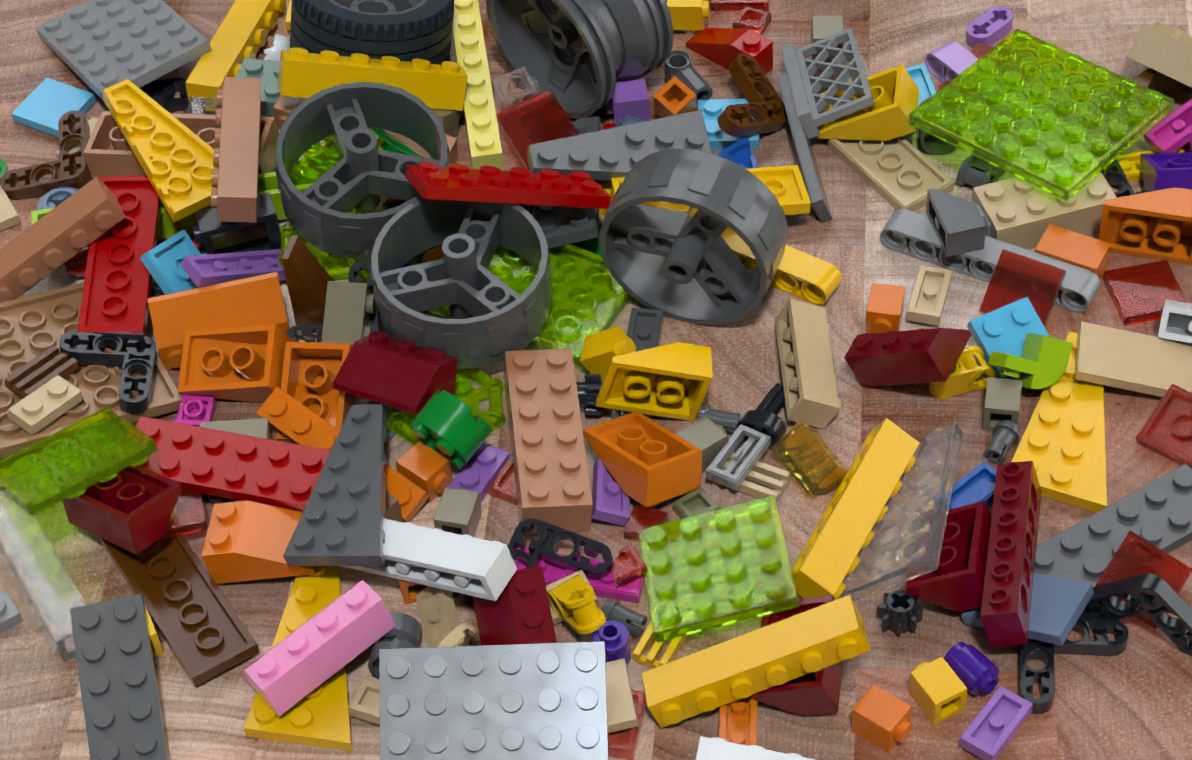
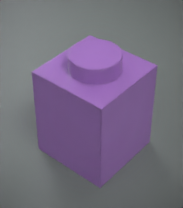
[605,79,650,124]

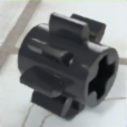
[576,374,603,415]
[877,588,923,636]

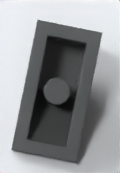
[926,188,989,257]

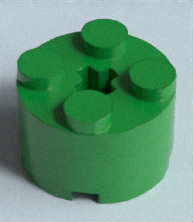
[409,389,492,470]

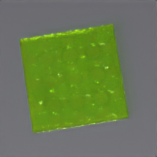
[0,407,158,516]
[638,495,799,643]

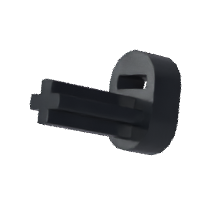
[737,383,787,448]

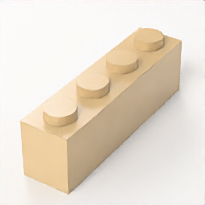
[775,298,841,429]

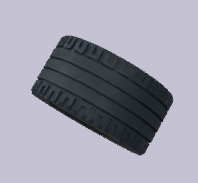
[290,0,455,65]

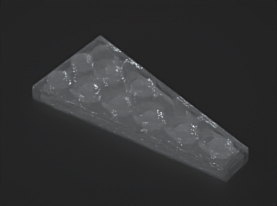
[839,423,963,601]

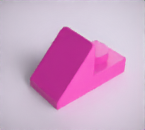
[1144,99,1192,153]

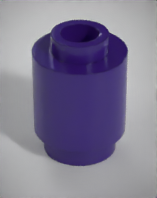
[592,620,631,665]
[944,642,999,696]

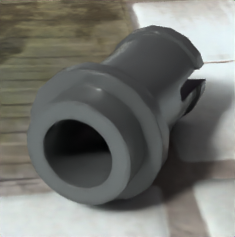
[697,405,741,434]
[983,420,1020,465]
[601,599,647,638]

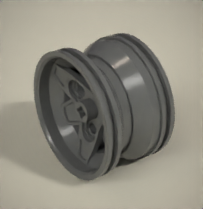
[486,0,673,119]

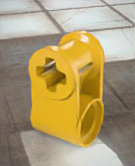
[928,345,997,399]
[547,574,606,634]

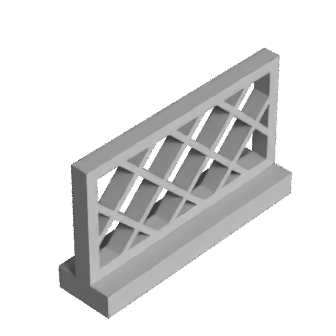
[781,28,875,139]

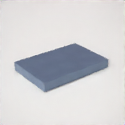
[961,573,1094,646]

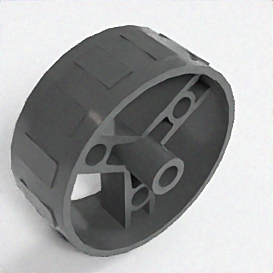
[275,82,449,259]
[599,149,788,325]
[371,198,553,369]

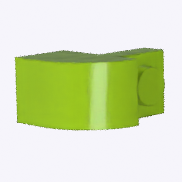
[988,333,1073,389]

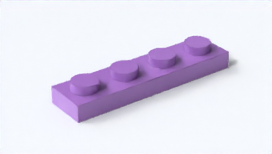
[181,249,286,287]

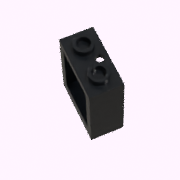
[192,192,284,255]

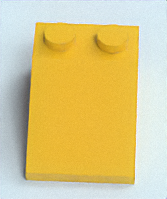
[817,64,919,141]
[596,342,713,421]

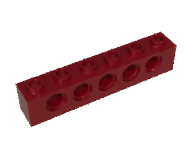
[980,460,1042,647]

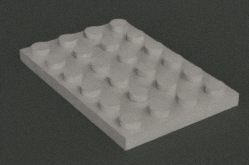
[36,0,212,101]
[379,641,609,760]

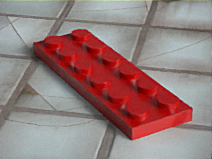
[405,162,611,209]
[77,175,161,336]
[121,416,331,512]

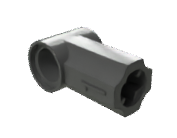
[664,50,713,108]

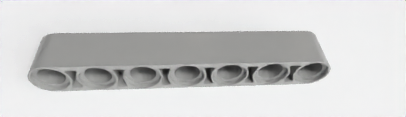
[880,208,1101,313]

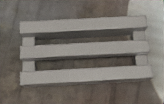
[706,424,771,491]

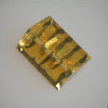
[771,420,848,496]

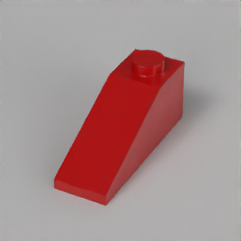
[686,27,773,75]

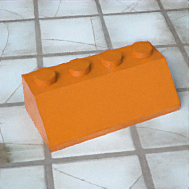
[147,272,290,370]

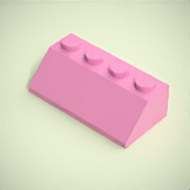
[240,580,396,716]

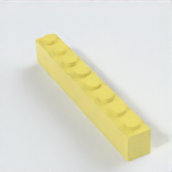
[452,0,504,171]

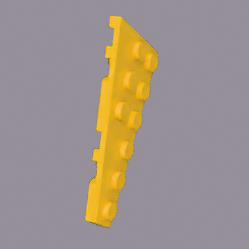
[103,79,219,222]
[1011,331,1107,512]
[244,566,353,752]

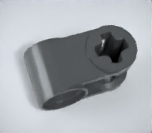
[956,136,1008,187]

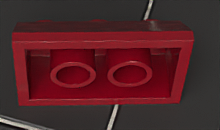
[844,328,972,387]
[333,332,457,415]
[59,453,182,554]
[905,501,992,612]
[472,566,557,646]
[752,595,843,716]

